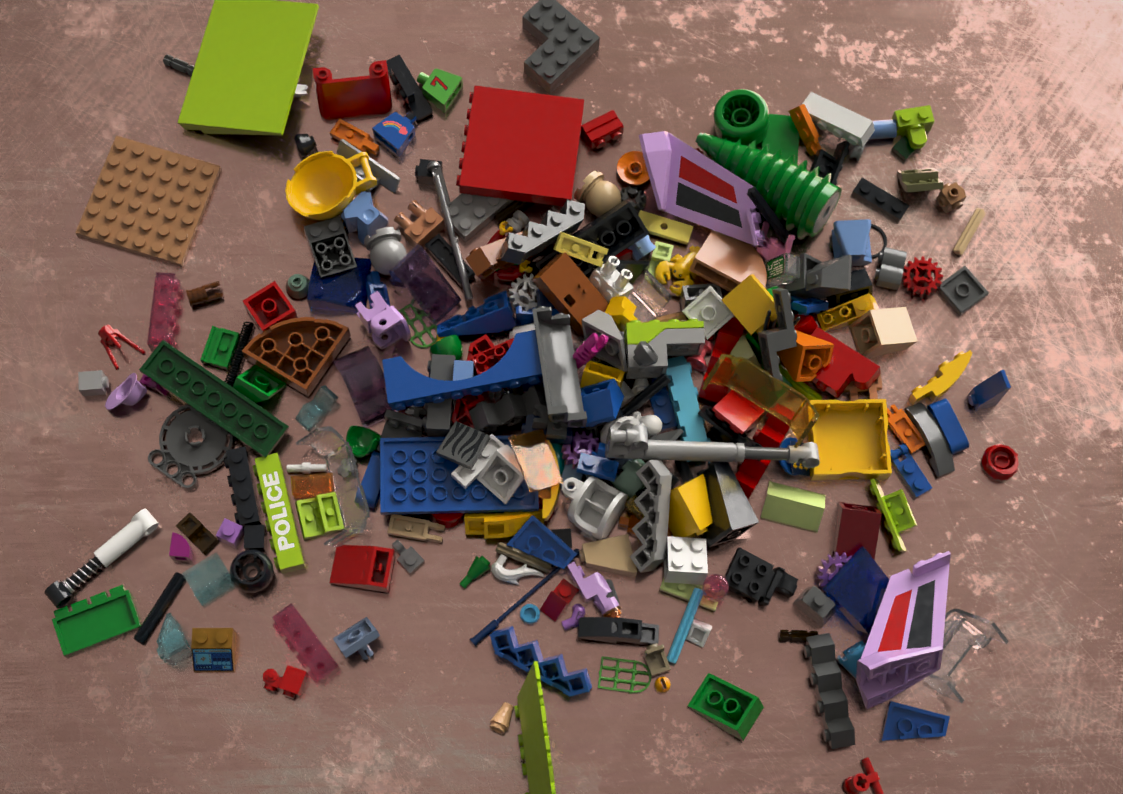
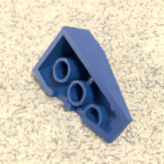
[437,291,517,337]

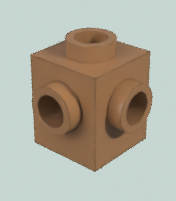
[936,182,966,213]

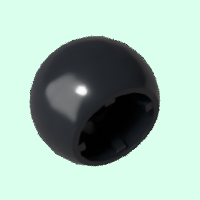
[230,550,273,593]

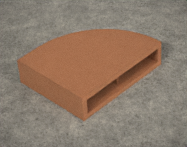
[689,230,767,292]

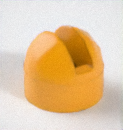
[654,676,671,693]

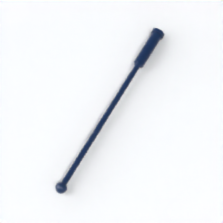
[469,549,579,647]

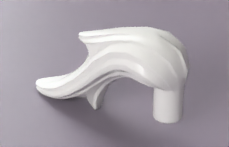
[491,554,545,585]

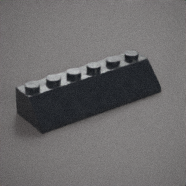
[532,199,649,275]

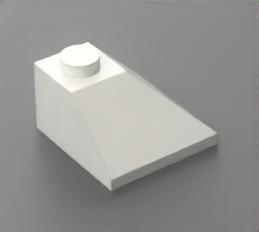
[477,445,527,504]

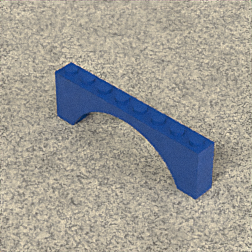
[382,330,543,411]

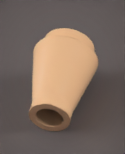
[489,702,514,734]

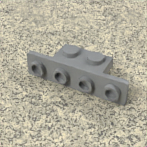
[337,139,401,192]

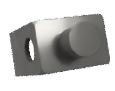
[793,586,836,628]

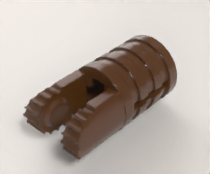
[186,281,224,306]

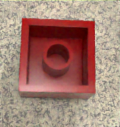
[243,281,298,333]

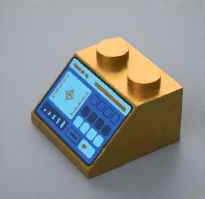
[191,628,236,672]

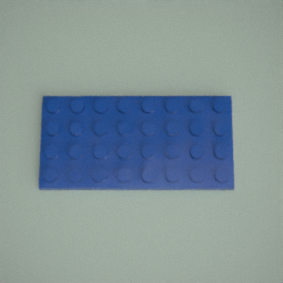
[380,435,539,515]

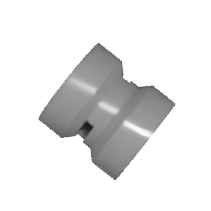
[505,210,530,234]

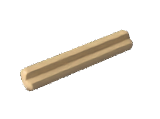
[953,208,986,256]

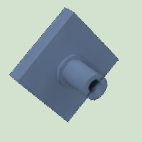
[333,617,380,660]

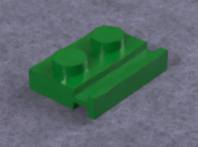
[200,326,240,370]

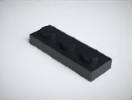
[852,177,910,222]

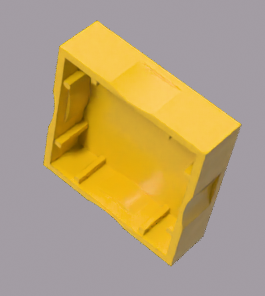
[806,399,892,481]

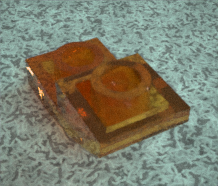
[291,473,334,495]

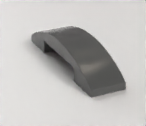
[904,403,955,477]

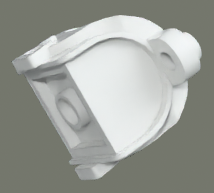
[562,476,628,541]

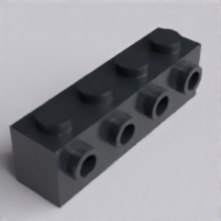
[224,447,262,528]

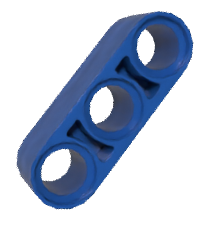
[927,398,969,455]
[355,451,380,509]

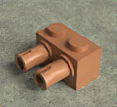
[394,200,445,252]

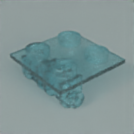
[182,552,235,606]

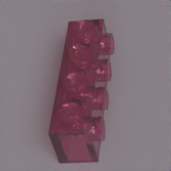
[147,272,181,352]
[272,603,340,684]

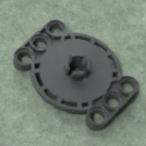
[148,405,233,490]

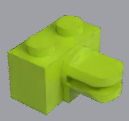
[891,105,935,149]

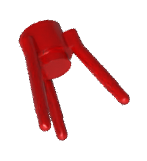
[98,325,145,369]

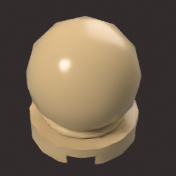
[574,171,621,217]

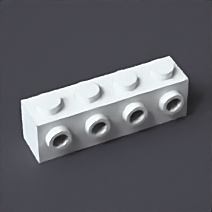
[802,92,875,147]

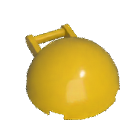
[285,151,377,220]

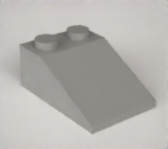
[582,310,627,372]

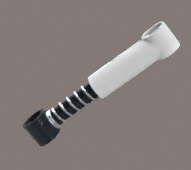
[44,509,159,609]

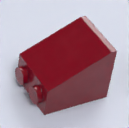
[833,502,882,562]

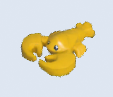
[654,245,701,296]

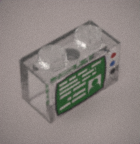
[764,253,800,288]

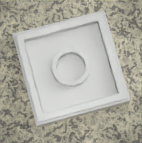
[682,286,734,340]

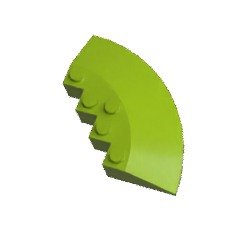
[514,661,556,794]

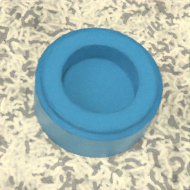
[520,604,540,625]

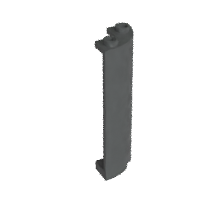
[532,306,587,427]

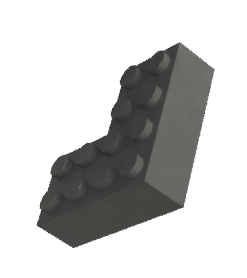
[522,0,600,94]

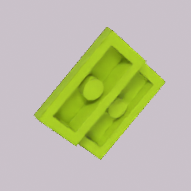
[295,492,344,540]

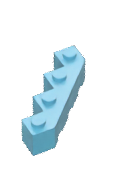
[665,356,711,462]

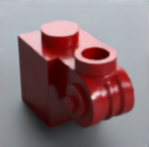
[263,665,309,699]

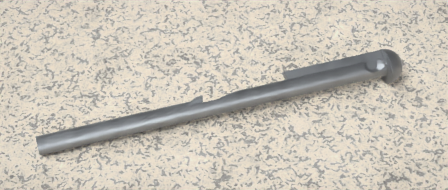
[427,161,474,301]

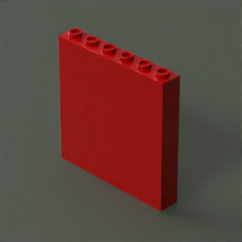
[456,86,584,206]

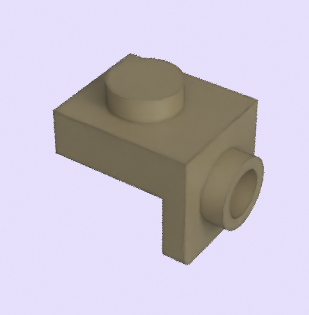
[643,643,671,677]

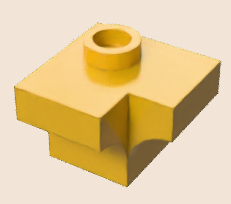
[605,296,637,332]

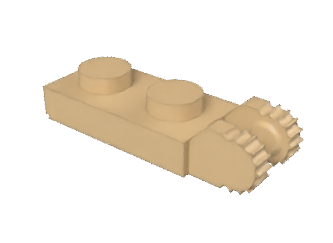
[387,515,445,543]

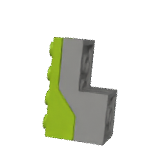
[623,319,705,379]

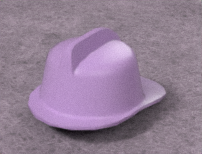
[105,373,147,410]

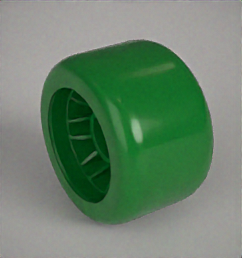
[713,89,769,146]

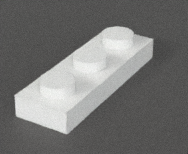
[451,434,505,489]

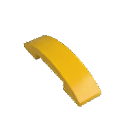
[542,440,560,521]

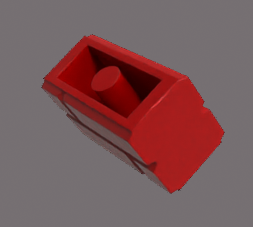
[581,110,624,149]

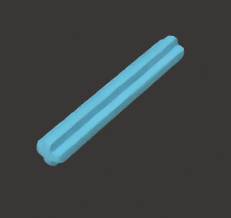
[667,588,704,664]

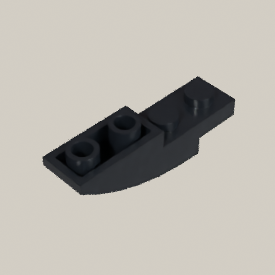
[577,617,659,646]

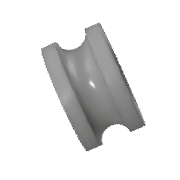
[850,145,865,161]

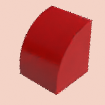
[794,313,818,335]

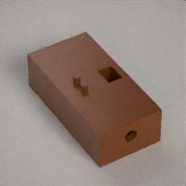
[531,252,609,336]

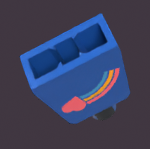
[372,111,417,157]

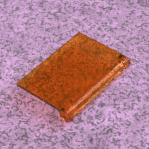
[508,429,564,493]

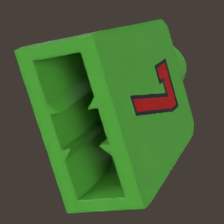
[417,68,463,113]

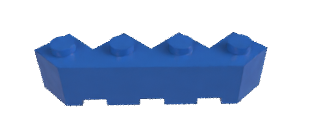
[490,626,592,697]

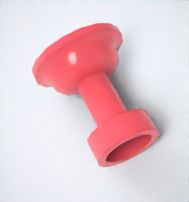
[686,340,714,372]

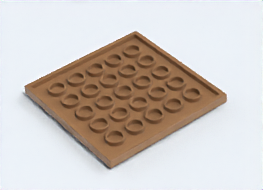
[75,135,221,267]

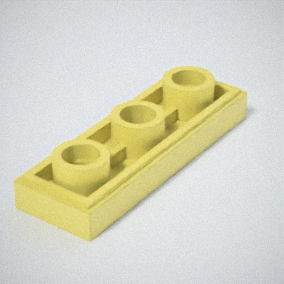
[638,210,693,245]

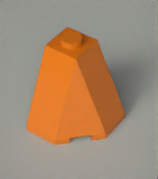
[776,330,834,382]

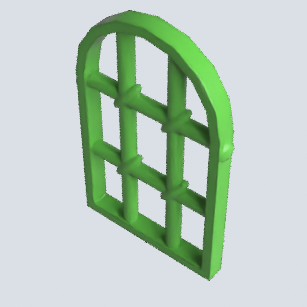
[398,299,437,348]
[598,656,651,694]

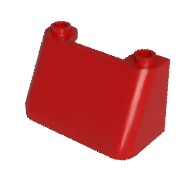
[313,60,392,120]

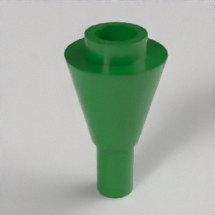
[459,555,491,588]

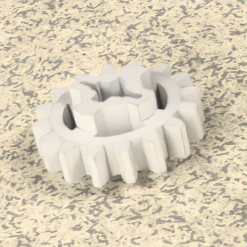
[509,274,539,311]

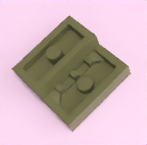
[897,168,943,192]

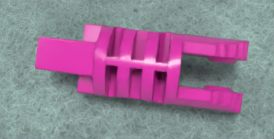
[573,333,608,369]

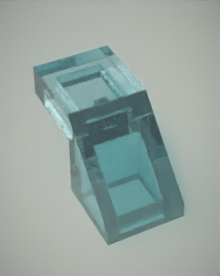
[295,385,339,431]

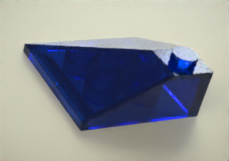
[307,258,371,312]
[823,546,890,634]

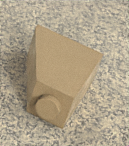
[579,534,637,577]

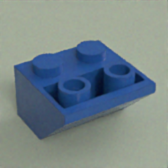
[580,378,624,428]

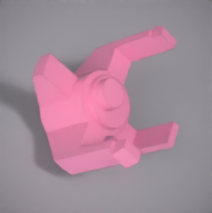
[756,221,795,262]

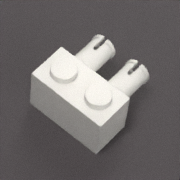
[589,256,634,303]

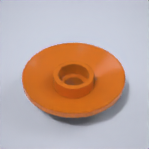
[617,151,650,185]

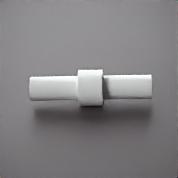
[287,462,327,474]

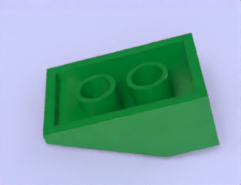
[688,673,764,741]

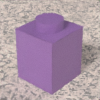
[216,518,244,549]

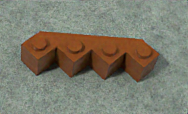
[465,231,555,279]

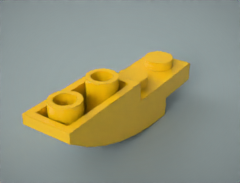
[909,350,972,405]
[464,509,544,539]

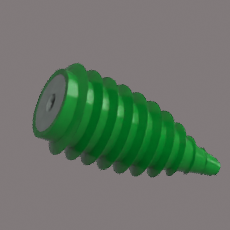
[695,133,842,239]

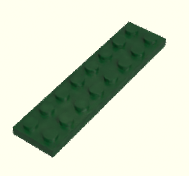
[139,340,289,458]

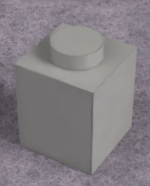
[78,370,109,396]

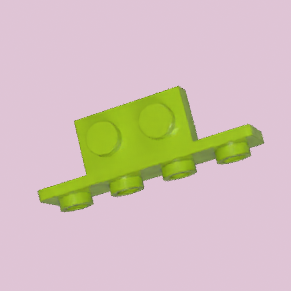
[870,478,917,552]

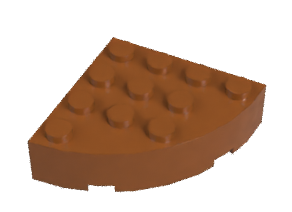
[242,317,351,397]

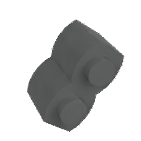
[874,247,907,290]

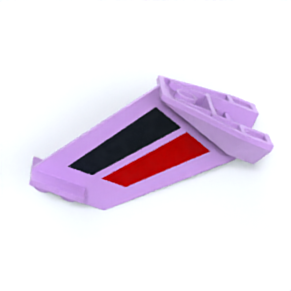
[639,131,766,247]
[856,551,951,709]

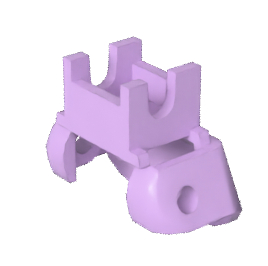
[355,291,411,349]

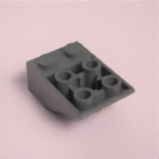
[304,216,357,278]

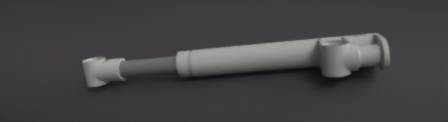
[605,425,820,468]

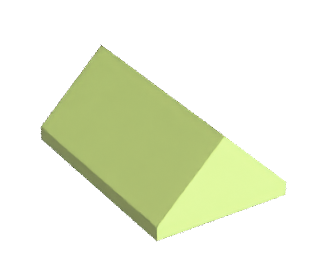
[760,481,826,532]

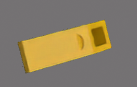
[817,293,878,332]

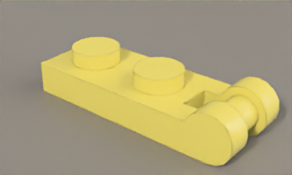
[554,231,609,267]

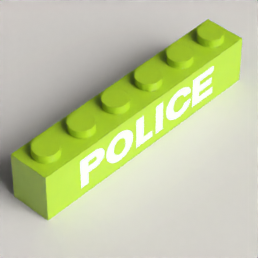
[253,453,305,574]

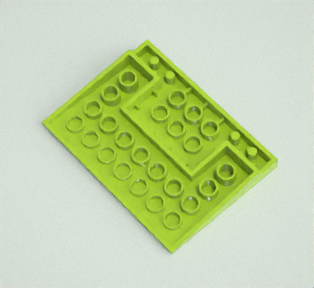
[178,0,319,136]

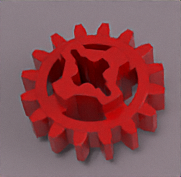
[902,256,943,297]

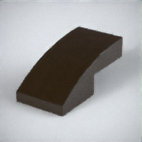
[176,512,220,555]

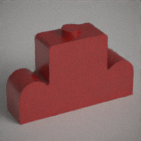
[811,327,881,398]

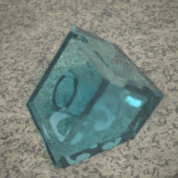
[156,613,192,666]

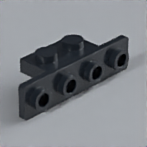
[387,55,433,121]
[810,140,850,185]
[698,405,762,461]

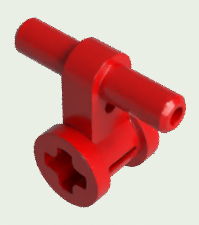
[844,757,884,794]

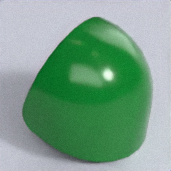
[429,335,463,360]
[346,426,381,457]

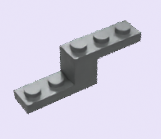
[758,288,797,391]

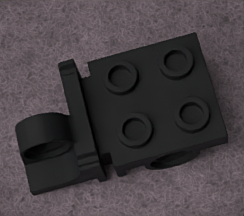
[722,547,799,606]

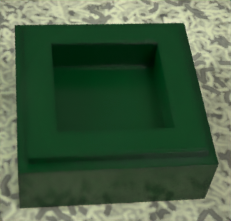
[891,135,917,161]

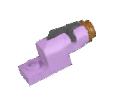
[567,562,622,618]

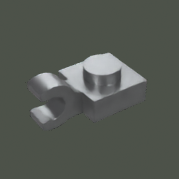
[392,539,425,575]

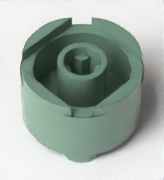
[610,459,646,501]

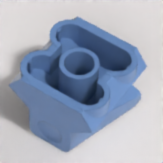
[341,191,388,245]
[832,219,872,266]

